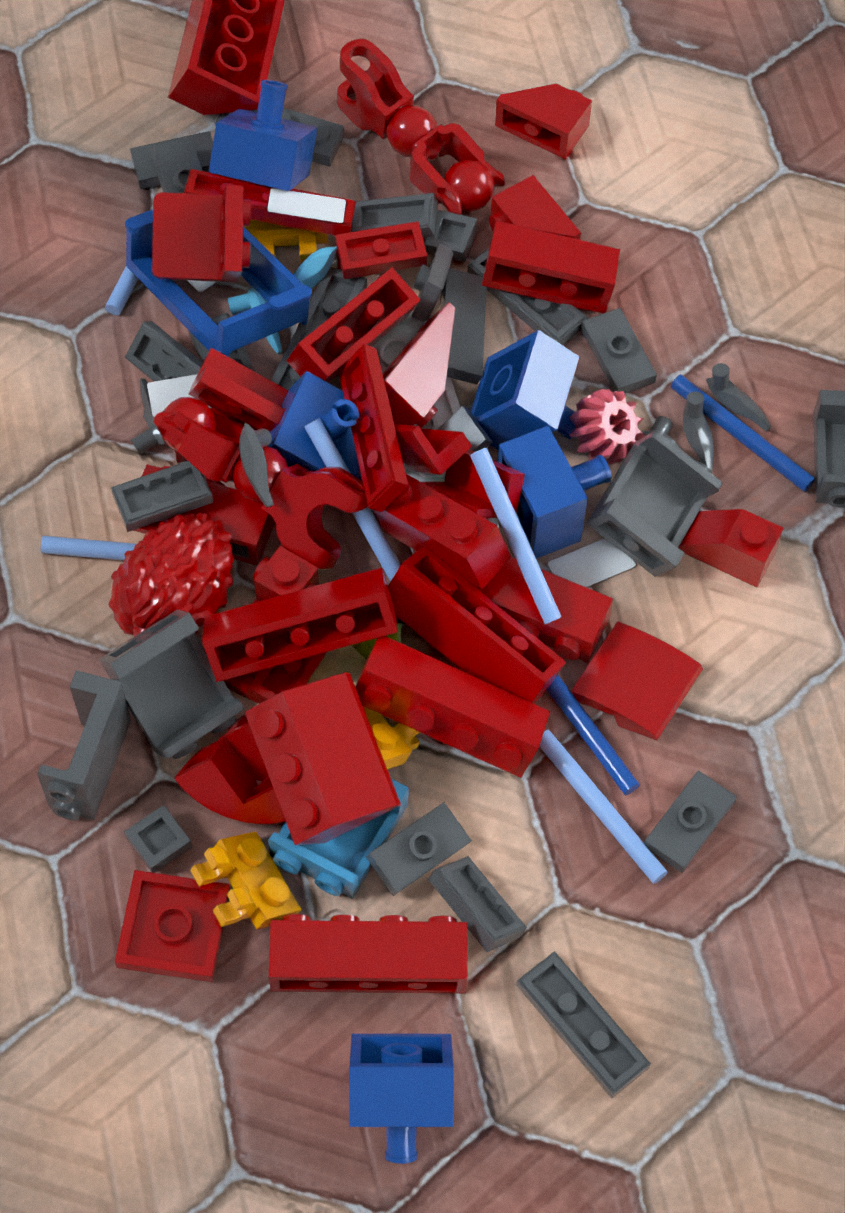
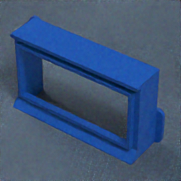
[125,209,312,356]

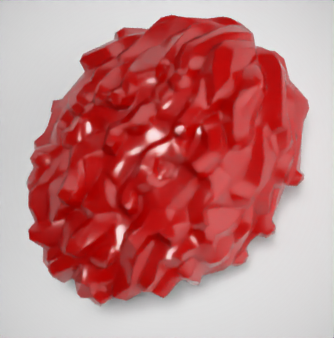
[108,512,234,637]

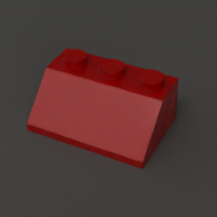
[245,672,401,845]

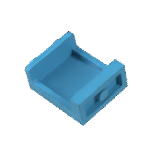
[268,779,409,899]

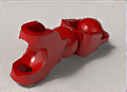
[337,38,505,215]
[153,397,368,569]

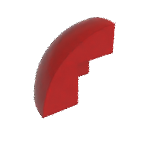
[174,714,286,824]

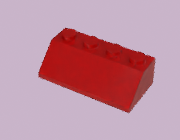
[167,0,285,115]

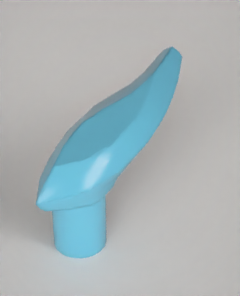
[294,247,337,289]
[228,287,283,355]

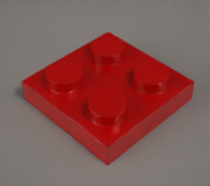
[115,870,231,982]

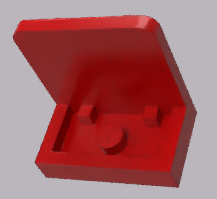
[152,185,251,283]

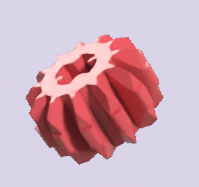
[569,389,644,465]

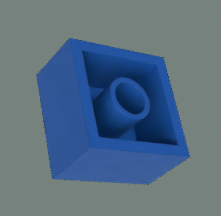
[209,80,318,191]
[471,330,579,450]
[268,371,360,477]
[498,426,612,559]
[349,1034,454,1164]

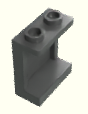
[813,390,845,508]
[586,431,723,577]
[99,610,244,759]
[37,670,131,821]

